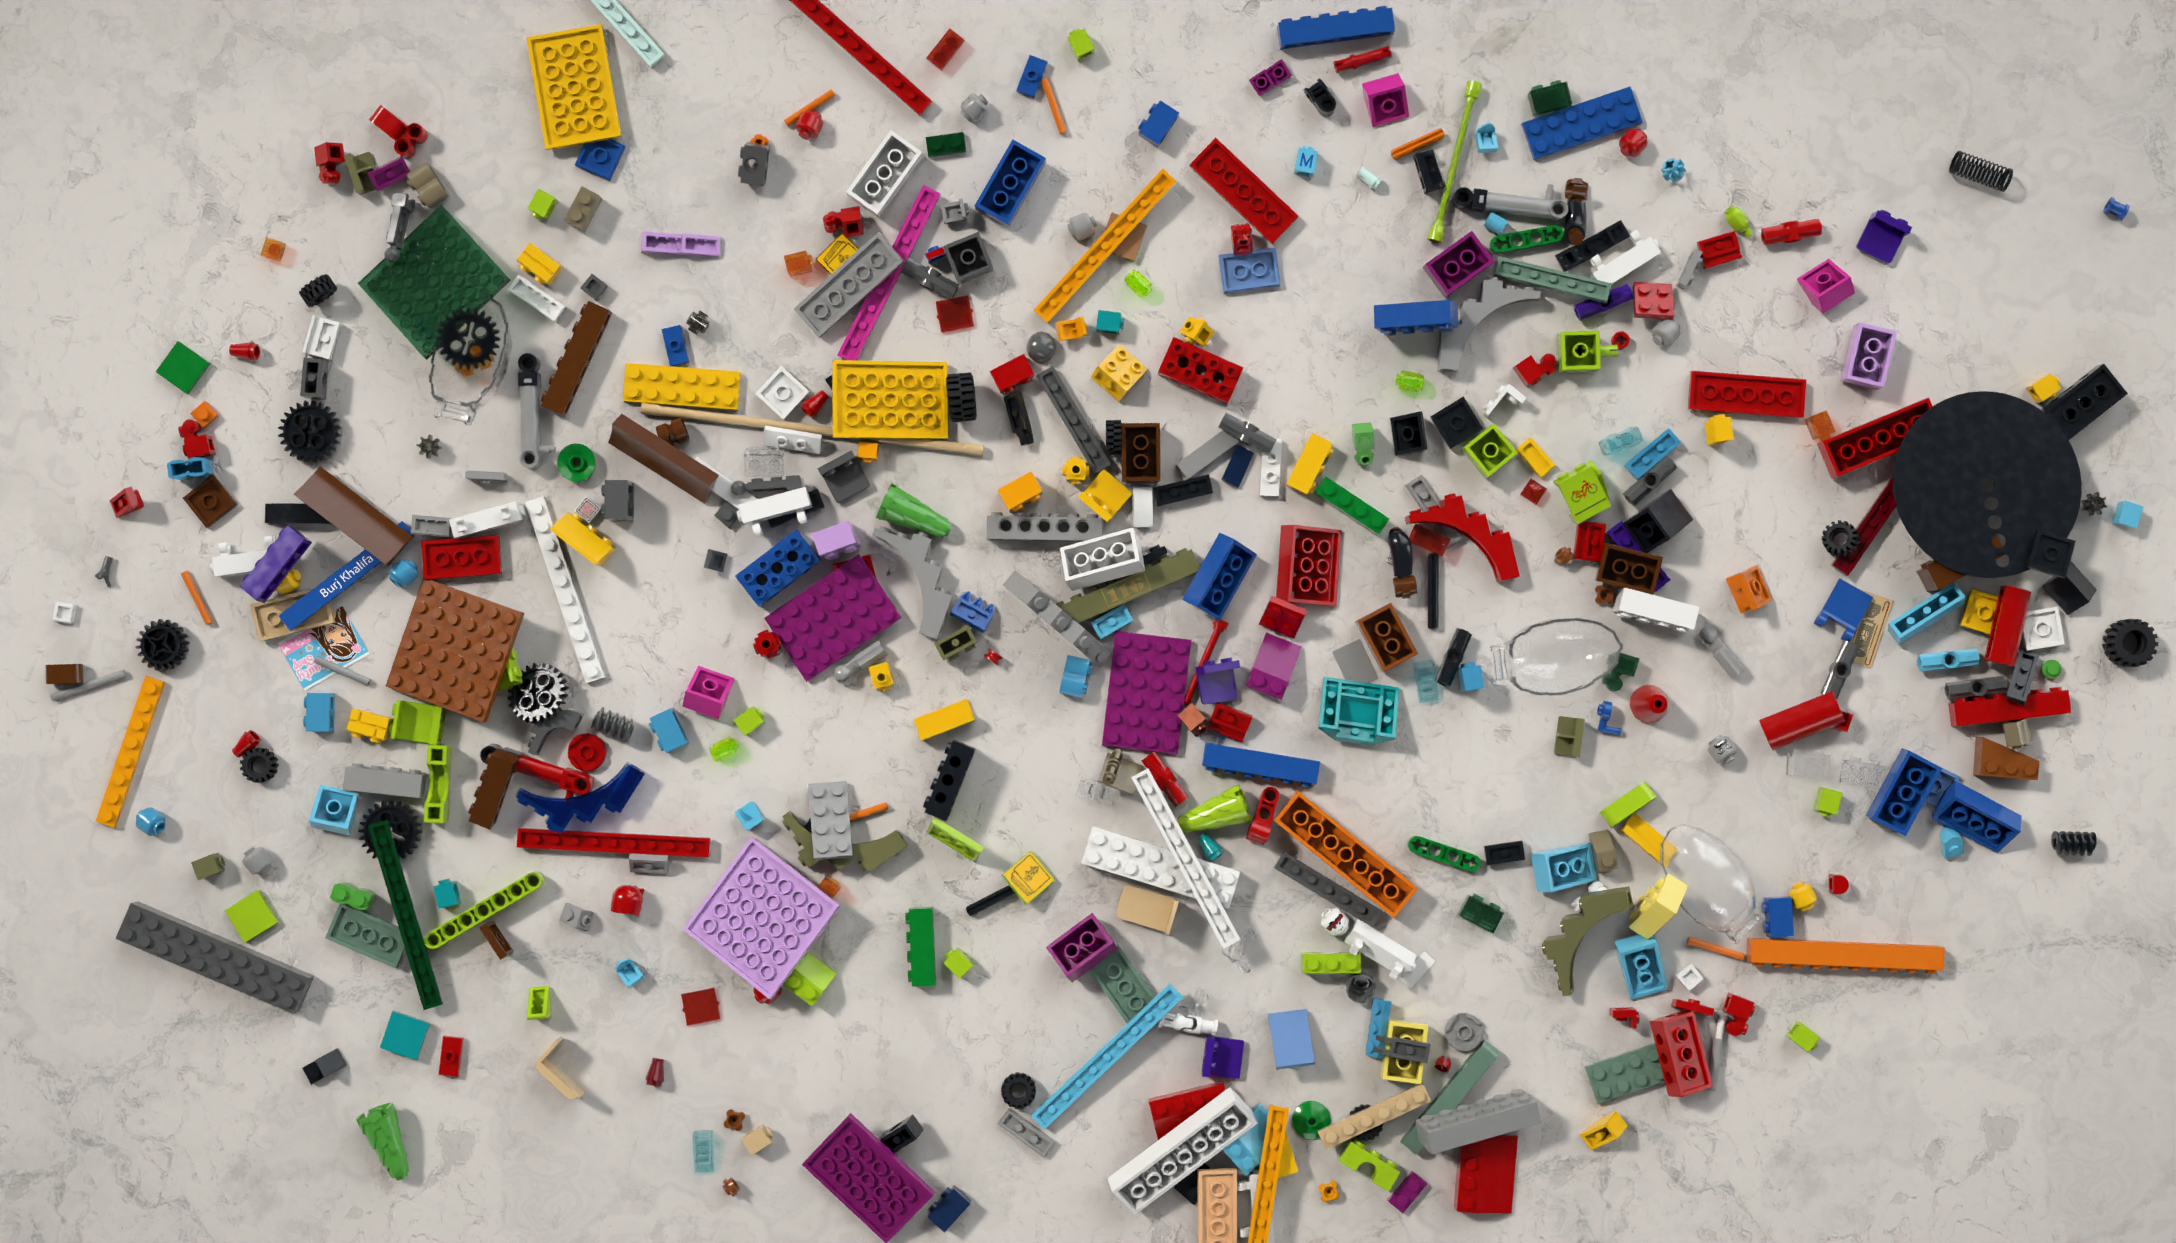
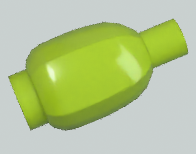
[1724,205,1753,237]

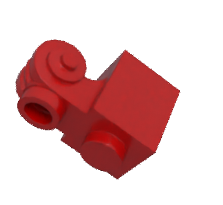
[314,142,345,184]
[823,206,864,238]
[1231,223,1253,256]
[1513,354,1557,387]
[178,419,216,459]
[1722,992,1755,1036]

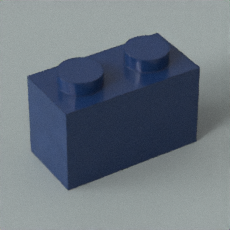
[927,1185,971,1233]

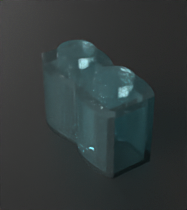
[1599,427,1643,456]

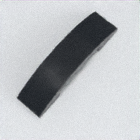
[1555,220,1630,272]
[265,503,331,524]

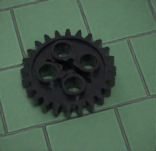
[436,306,501,370]
[278,400,342,463]
[507,662,569,724]
[358,800,423,859]

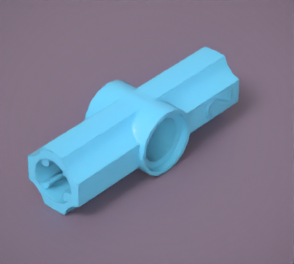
[1917,648,1980,671]

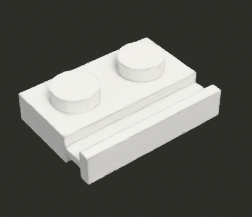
[302,315,341,360]

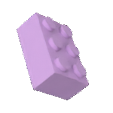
[1840,323,1897,390]
[812,521,860,560]

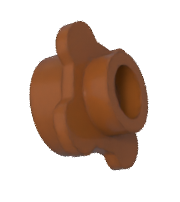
[1554,547,1573,565]
[1595,585,1614,604]
[724,1109,745,1131]
[722,1178,740,1197]

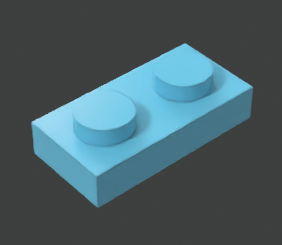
[1091,604,1133,639]

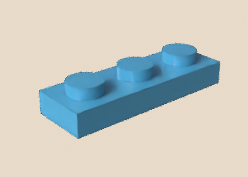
[1624,428,1681,480]
[1366,998,1391,1059]

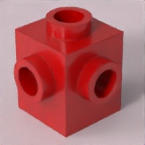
[753,630,782,659]

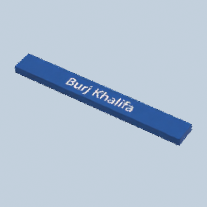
[279,521,415,631]

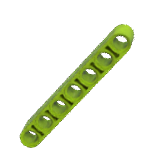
[424,871,545,949]

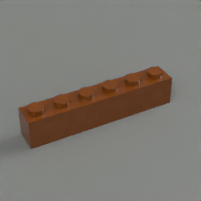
[541,301,612,417]

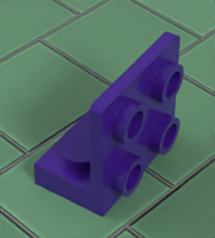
[1201,1035,1244,1079]

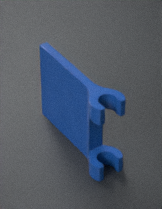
[1814,578,1873,641]

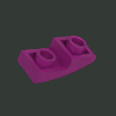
[1249,59,1293,96]

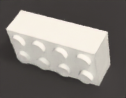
[846,130,923,218]
[1060,528,1145,591]
[1612,588,1700,633]

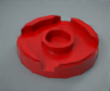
[568,733,607,771]

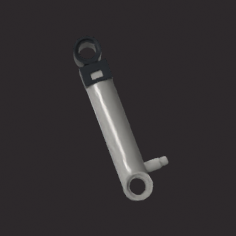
[1452,184,1568,221]
[518,353,556,469]

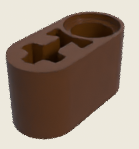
[45,664,83,684]

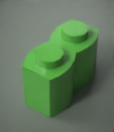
[330,882,376,910]

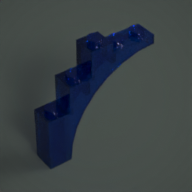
[516,761,645,833]

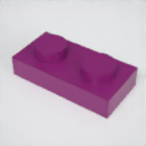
[367,156,410,191]
[1387,1170,1427,1214]

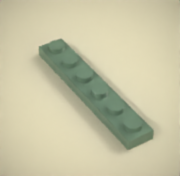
[1494,256,1612,304]

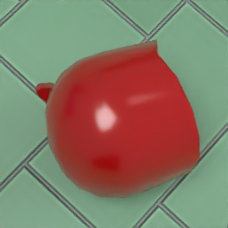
[610,885,645,917]

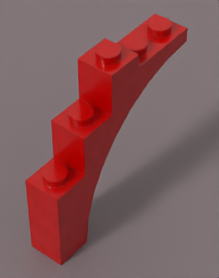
[1404,493,1520,582]

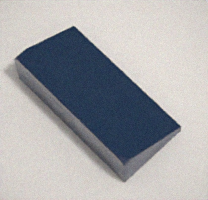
[1221,444,1254,488]

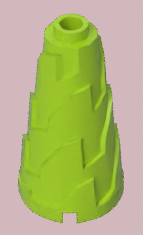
[1177,784,1252,834]

